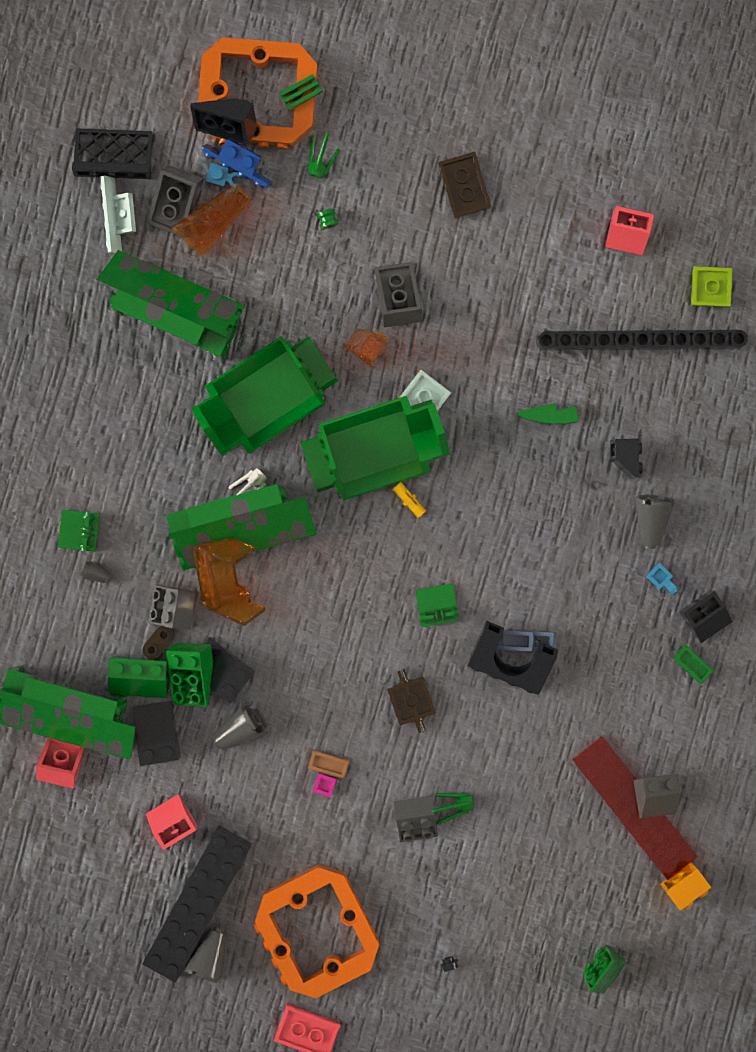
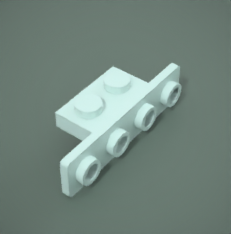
[101,176,136,254]

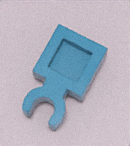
[206,163,242,188]

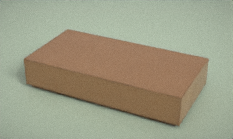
[308,749,350,779]

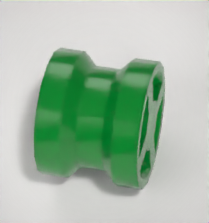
[316,209,339,230]

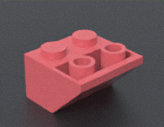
[605,206,654,256]
[146,794,198,850]

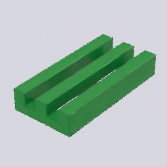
[279,74,323,111]

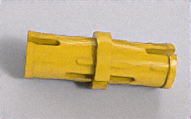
[392,482,426,518]

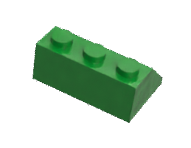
[108,656,169,698]

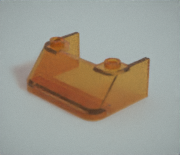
[193,538,265,626]

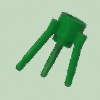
[307,132,340,179]
[432,792,474,825]

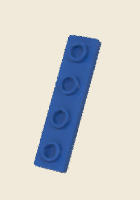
[201,140,273,188]

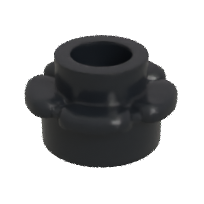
[440,956,458,972]

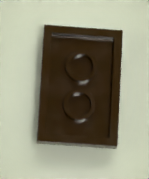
[438,152,491,219]

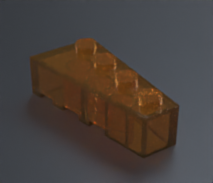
[170,184,253,258]
[344,328,388,369]

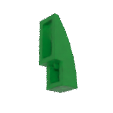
[516,403,579,425]

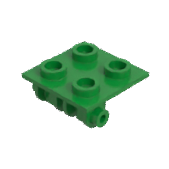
[58,510,100,552]
[415,583,459,627]

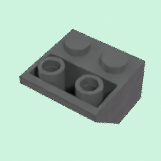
[149,585,196,630]
[394,796,438,842]

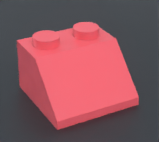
[36,737,85,789]

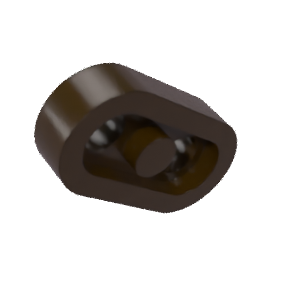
[143,626,175,659]

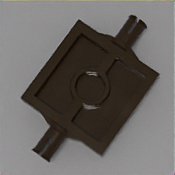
[387,669,436,733]

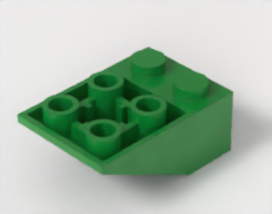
[166,643,213,707]
[583,944,627,994]

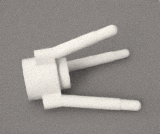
[229,468,268,495]

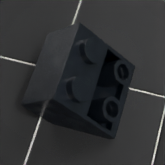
[610,438,643,479]
[679,590,733,643]

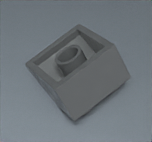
[633,774,681,819]

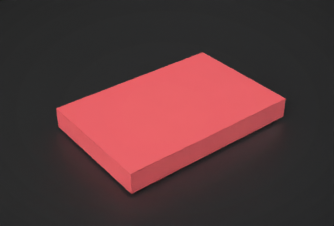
[274,1003,341,1052]

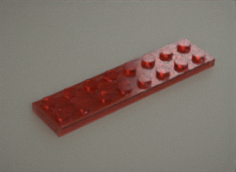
[572,736,698,880]

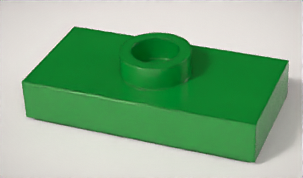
[672,644,714,685]

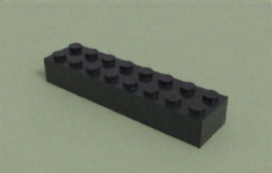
[142,825,252,983]

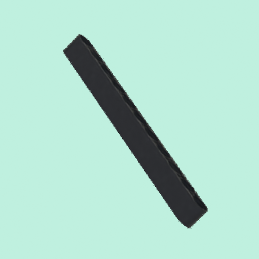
[536,330,748,350]

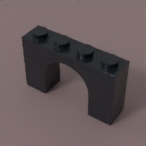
[468,620,558,695]

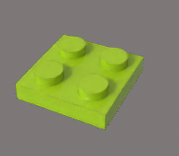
[691,266,732,307]

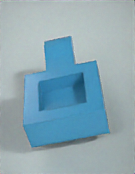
[645,563,679,595]

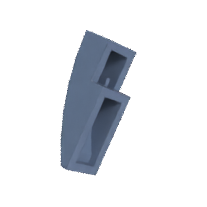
[497,630,557,651]

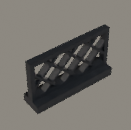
[72,128,153,179]

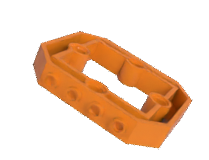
[198,37,318,150]
[254,864,379,998]

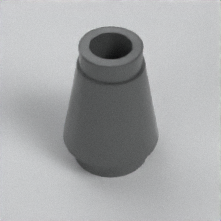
[81,561,111,583]

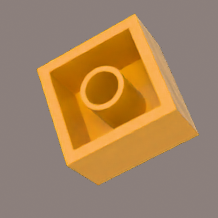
[660,861,711,911]

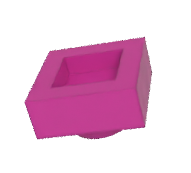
[312,773,337,798]

